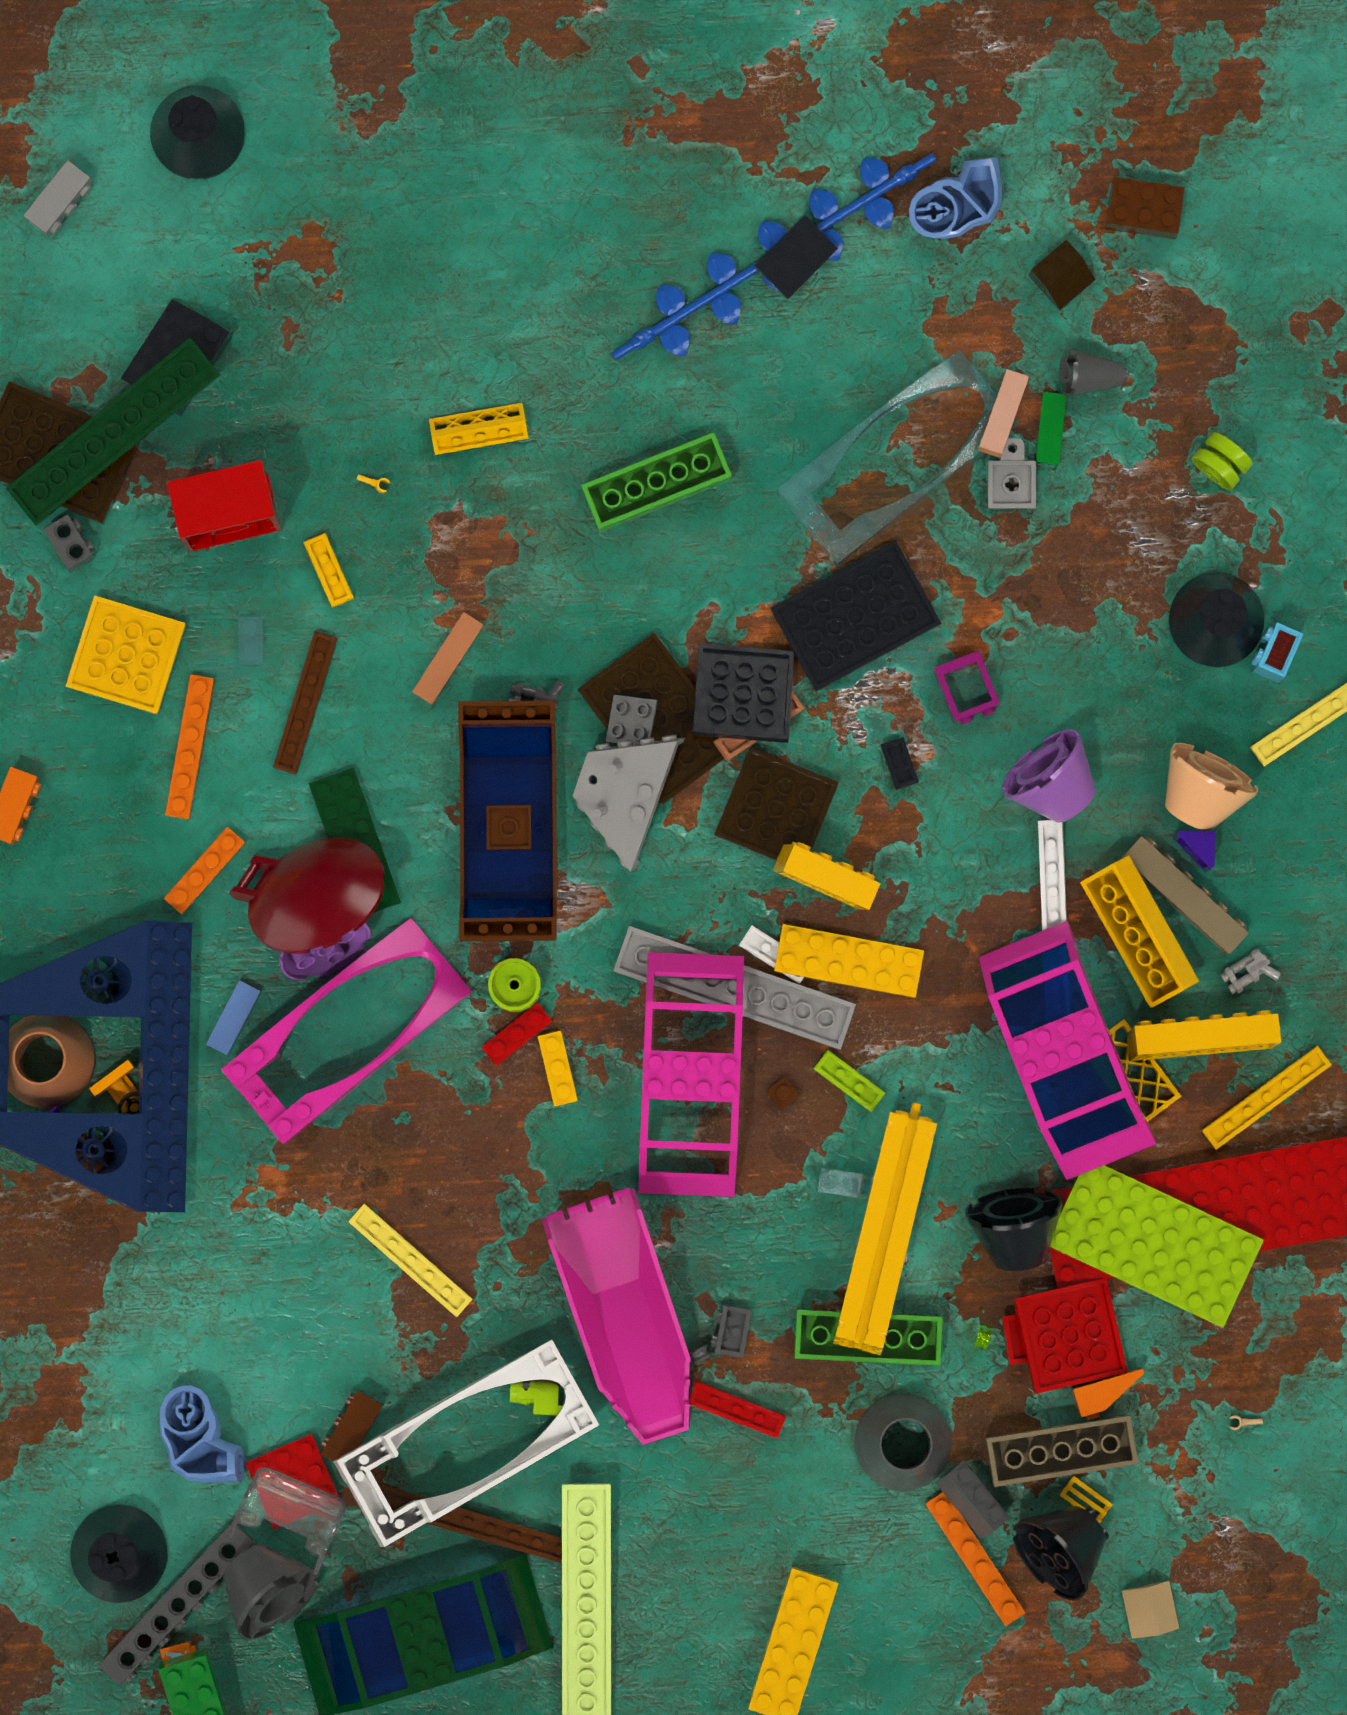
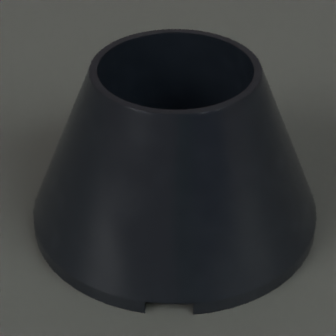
[965,1188,1062,1271]

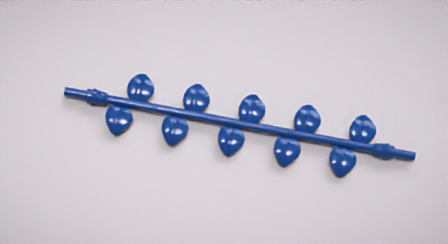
[611,153,936,361]

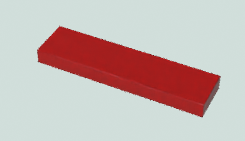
[689,1381,786,1439]

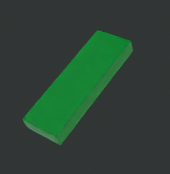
[1035,392,1066,466]

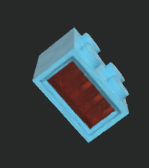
[1251,622,1303,683]

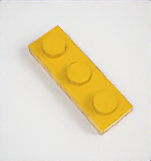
[538,1031,578,1107]

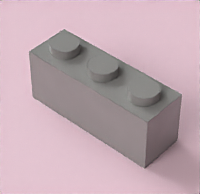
[23,160,93,238]

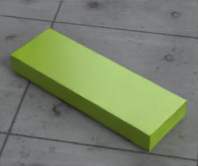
[814,1050,885,1112]

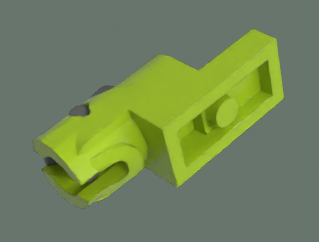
[510,1379,564,1415]

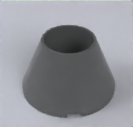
[855,1394,951,1491]
[223,1544,319,1640]

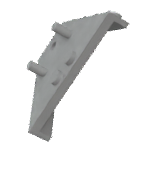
[573,735,685,872]

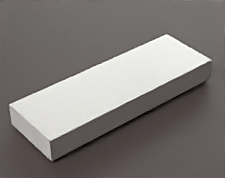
[739,925,804,984]

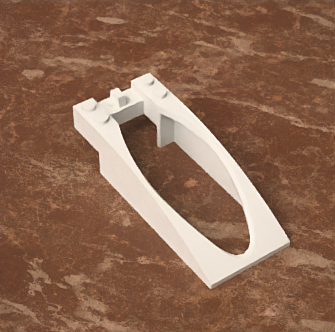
[333,1340,599,1547]

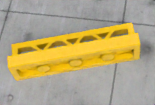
[429,403,529,455]

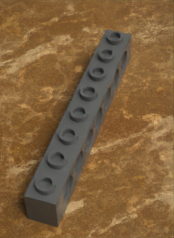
[98,1521,256,1686]

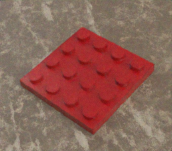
[1013,1278,1128,1394]

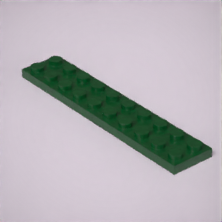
[6,337,221,526]

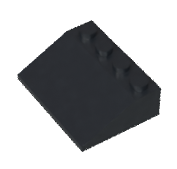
[121,299,232,417]

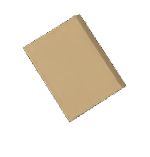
[1121,1580,1179,1639]

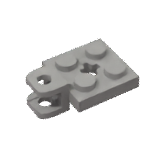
[988,438,1036,509]

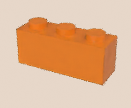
[0,766,42,846]

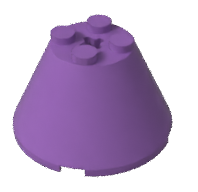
[279,922,370,981]

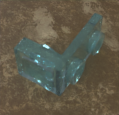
[817,1168,874,1200]

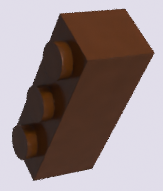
[320,1390,384,1461]

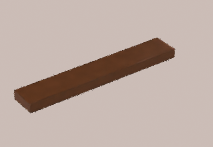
[273,631,338,775]

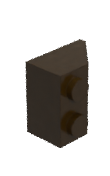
[1029,239,1096,311]

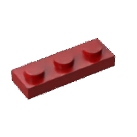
[481,1002,553,1066]

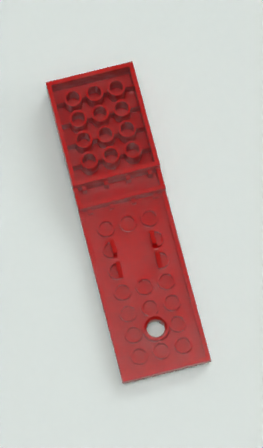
[1039,1136,1347,1288]

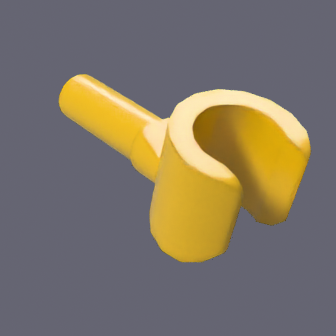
[357,474,390,493]

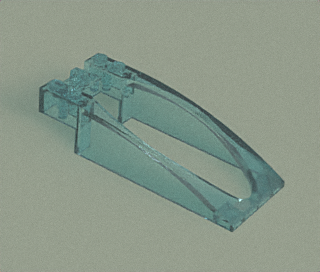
[776,350,1020,567]

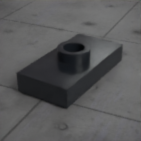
[880,737,919,790]

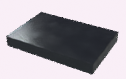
[754,215,838,300]

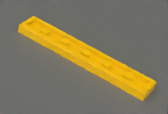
[1201,1046,1332,1150]

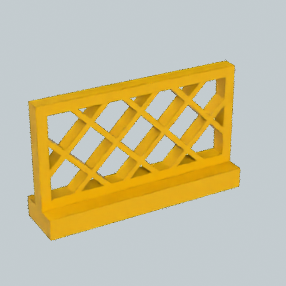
[1083,1019,1182,1127]

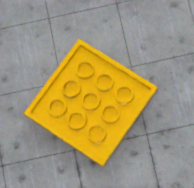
[66,595,186,715]

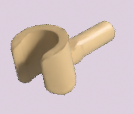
[1229,1415,1263,1430]

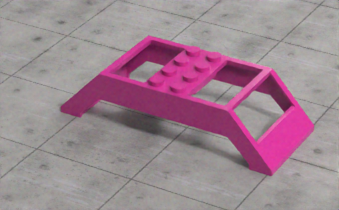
[638,952,744,1197]

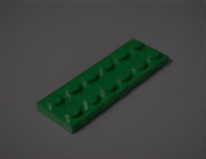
[309,768,401,913]

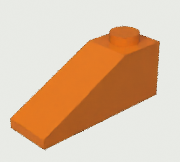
[1071,1368,1144,1420]

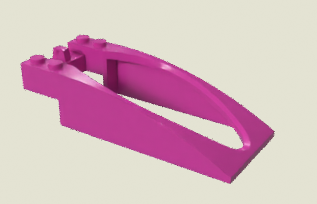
[221,918,472,1145]

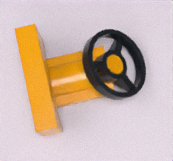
[89,1060,139,1114]

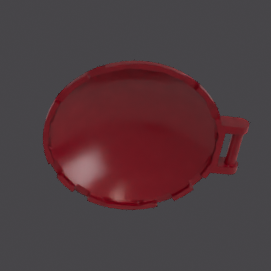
[230,838,385,954]

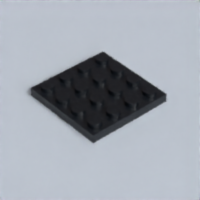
[693,643,794,743]

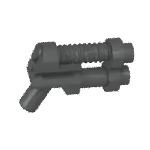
[509,680,565,711]

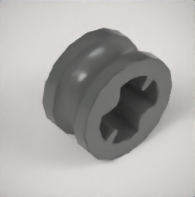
[689,1344,713,1365]

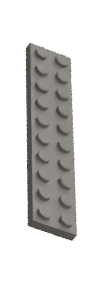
[613,926,856,1050]

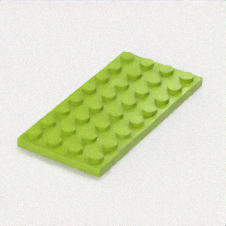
[1051,1165,1264,1328]

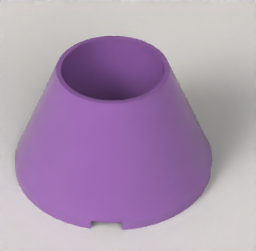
[1002,729,1096,823]

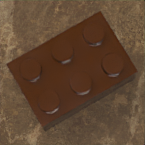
[1105,177,1185,239]

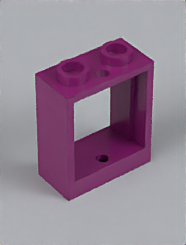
[933,651,1000,725]

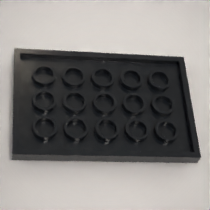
[770,540,942,692]

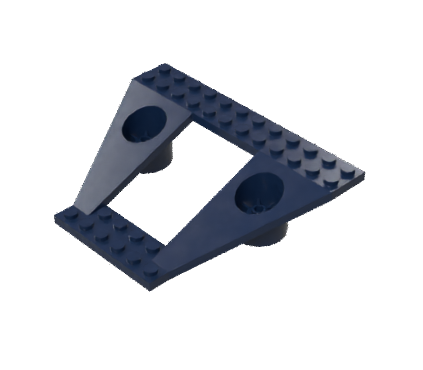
[0,920,192,1212]

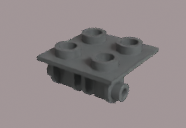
[606,695,658,744]

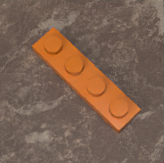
[164,827,246,915]

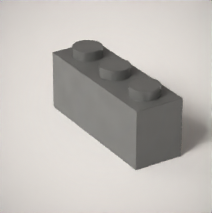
[935,1460,1009,1539]

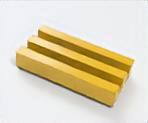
[1059,1476,1113,1524]

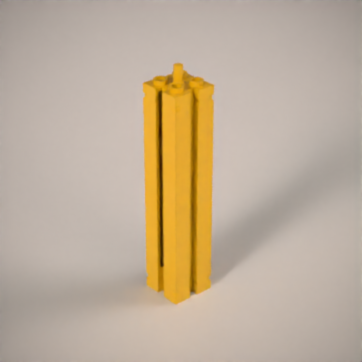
[833,1103,937,1356]

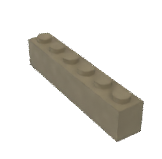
[1120,836,1249,956]

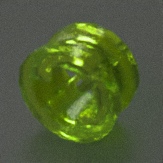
[973,1327,992,1351]

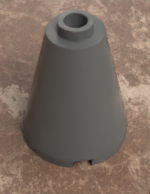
[1059,349,1128,397]

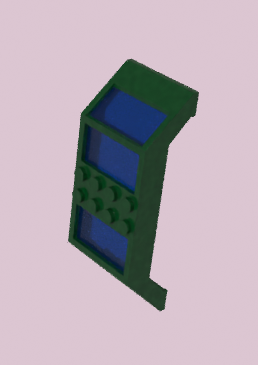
[293,1554,553,1715]

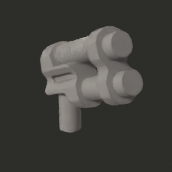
[1220,949,1281,994]

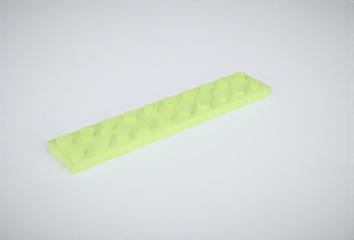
[562,1483,611,1715]

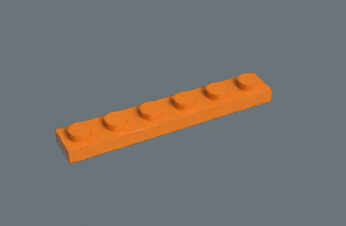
[165,674,215,820]
[925,1492,1025,1626]

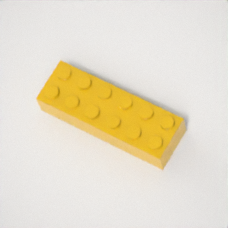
[1080,855,1200,1008]
[1128,1010,1281,1061]
[748,1566,839,1715]

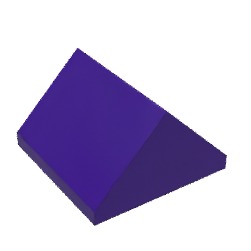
[1173,831,1215,873]

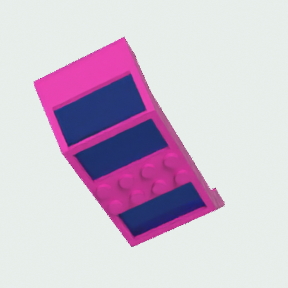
[979,921,1157,1180]

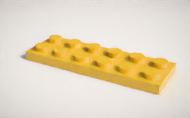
[774,924,924,998]

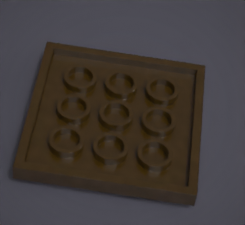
[714,747,839,861]

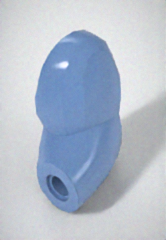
[909,158,1003,239]
[159,1386,246,1484]

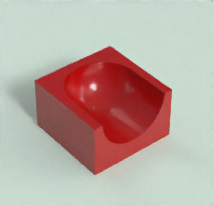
[167,460,282,552]

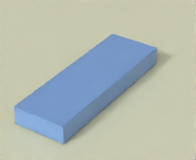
[206,980,261,1055]

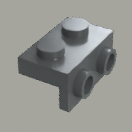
[711,1305,752,1358]

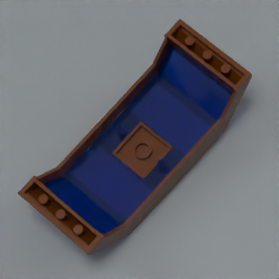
[458,701,557,942]

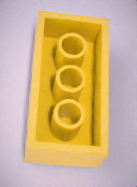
[772,842,881,910]

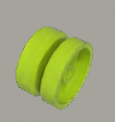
[1191,432,1253,491]
[488,958,541,1012]

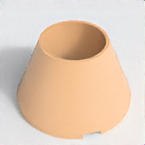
[1165,743,1258,831]

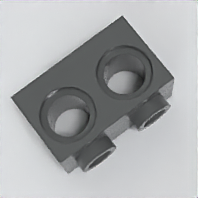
[43,514,95,573]

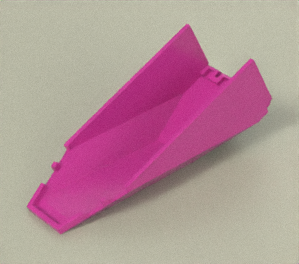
[542,1187,691,1445]

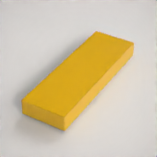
[303,533,354,608]

